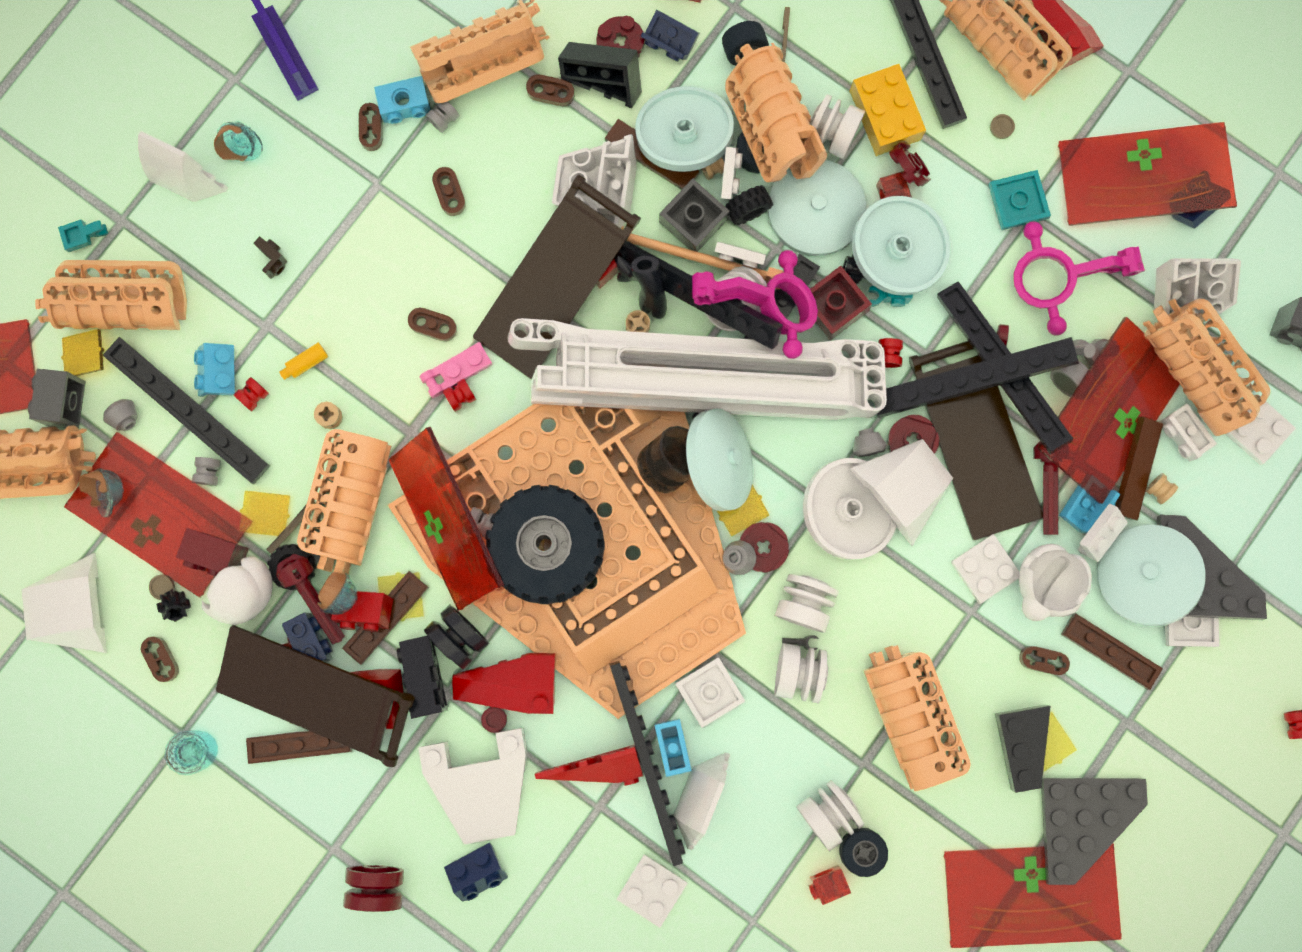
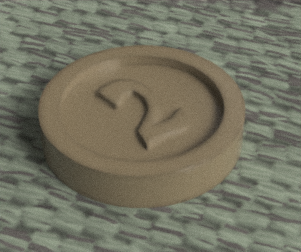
[990,114,1015,139]
[149,574,175,600]

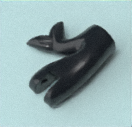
[616,256,667,319]

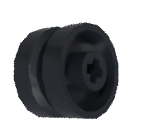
[424,604,490,669]

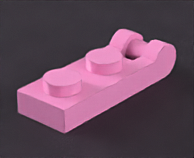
[419,342,493,398]

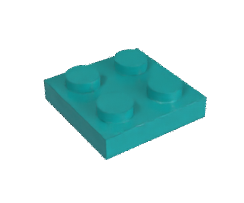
[988,170,1051,230]

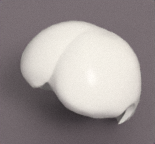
[1019,543,1092,622]
[201,556,273,625]

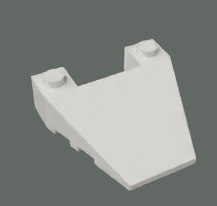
[418,727,528,845]

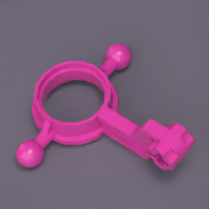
[1013,221,1145,336]
[692,250,818,359]

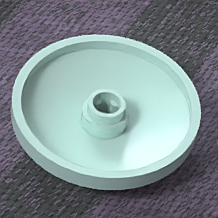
[635,86,734,172]
[768,160,866,257]
[852,196,951,295]
[686,408,753,511]
[1098,525,1205,627]

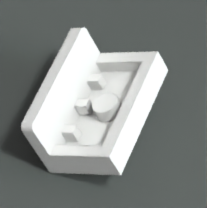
[1160,403,1217,462]
[1078,504,1128,562]

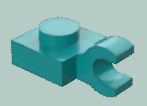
[58,219,109,252]
[868,286,913,307]

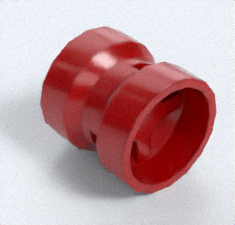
[878,338,903,368]
[233,377,269,412]
[442,378,477,412]
[1284,710,1302,739]

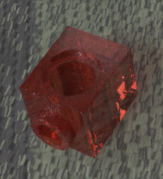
[876,172,912,200]
[808,865,851,905]

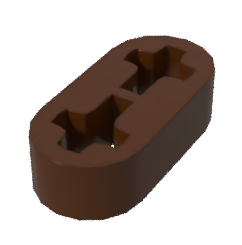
[358,102,383,151]
[140,637,179,682]
[1019,646,1070,675]

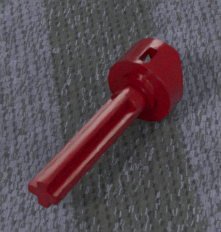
[1033,441,1068,535]
[277,554,345,645]

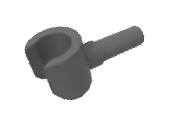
[782,635,819,650]

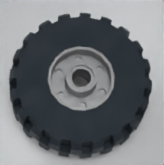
[485,485,605,604]

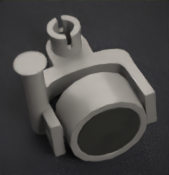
[1050,339,1119,400]

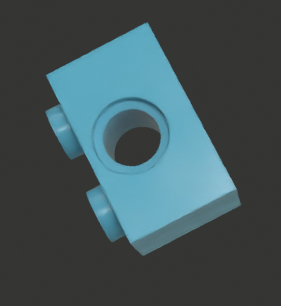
[374,76,431,124]
[654,718,692,777]

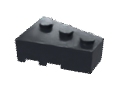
[558,42,642,109]
[397,636,448,719]

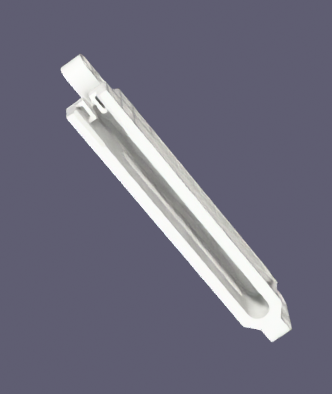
[507,318,887,420]

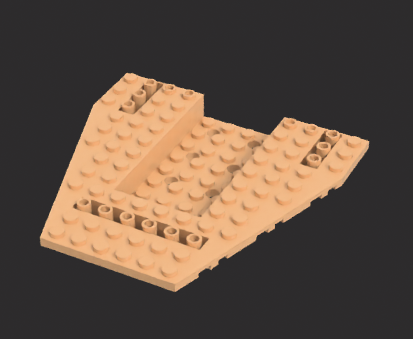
[388,404,746,719]

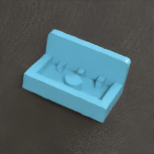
[194,343,235,397]
[1059,474,1120,534]

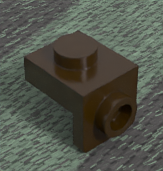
[253,236,288,279]

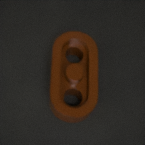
[526,74,575,107]
[432,167,466,216]
[408,307,457,342]

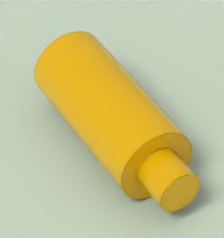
[279,342,329,380]

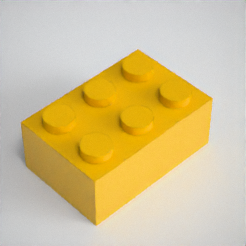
[849,64,926,156]

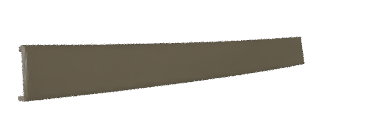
[781,7,790,62]
[266,502,316,554]

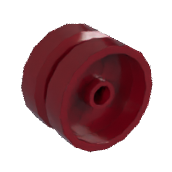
[343,865,404,912]

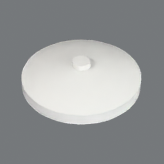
[803,458,897,560]

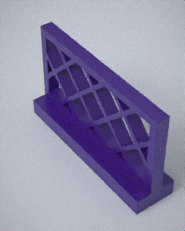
[251,0,319,101]

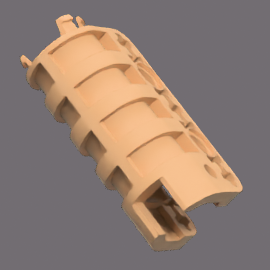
[410,0,550,103]
[939,0,1072,101]
[725,43,827,182]
[35,260,187,330]
[1143,298,1271,436]
[0,425,96,499]
[297,429,392,576]
[863,645,971,791]

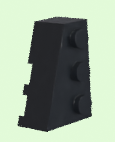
[995,704,1051,793]

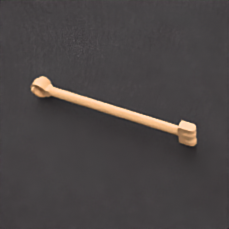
[621,226,784,289]

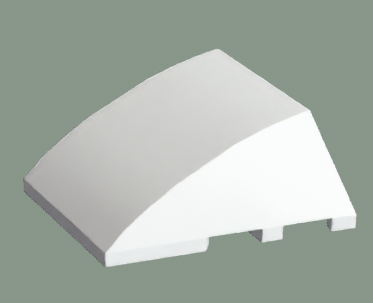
[137,131,229,203]
[552,134,637,228]
[1154,258,1241,320]
[850,439,953,546]
[21,553,107,653]
[673,752,730,851]

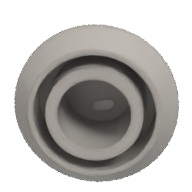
[103,399,138,431]
[853,428,887,457]
[722,540,756,575]

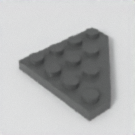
[1157,514,1267,621]
[1041,778,1148,885]

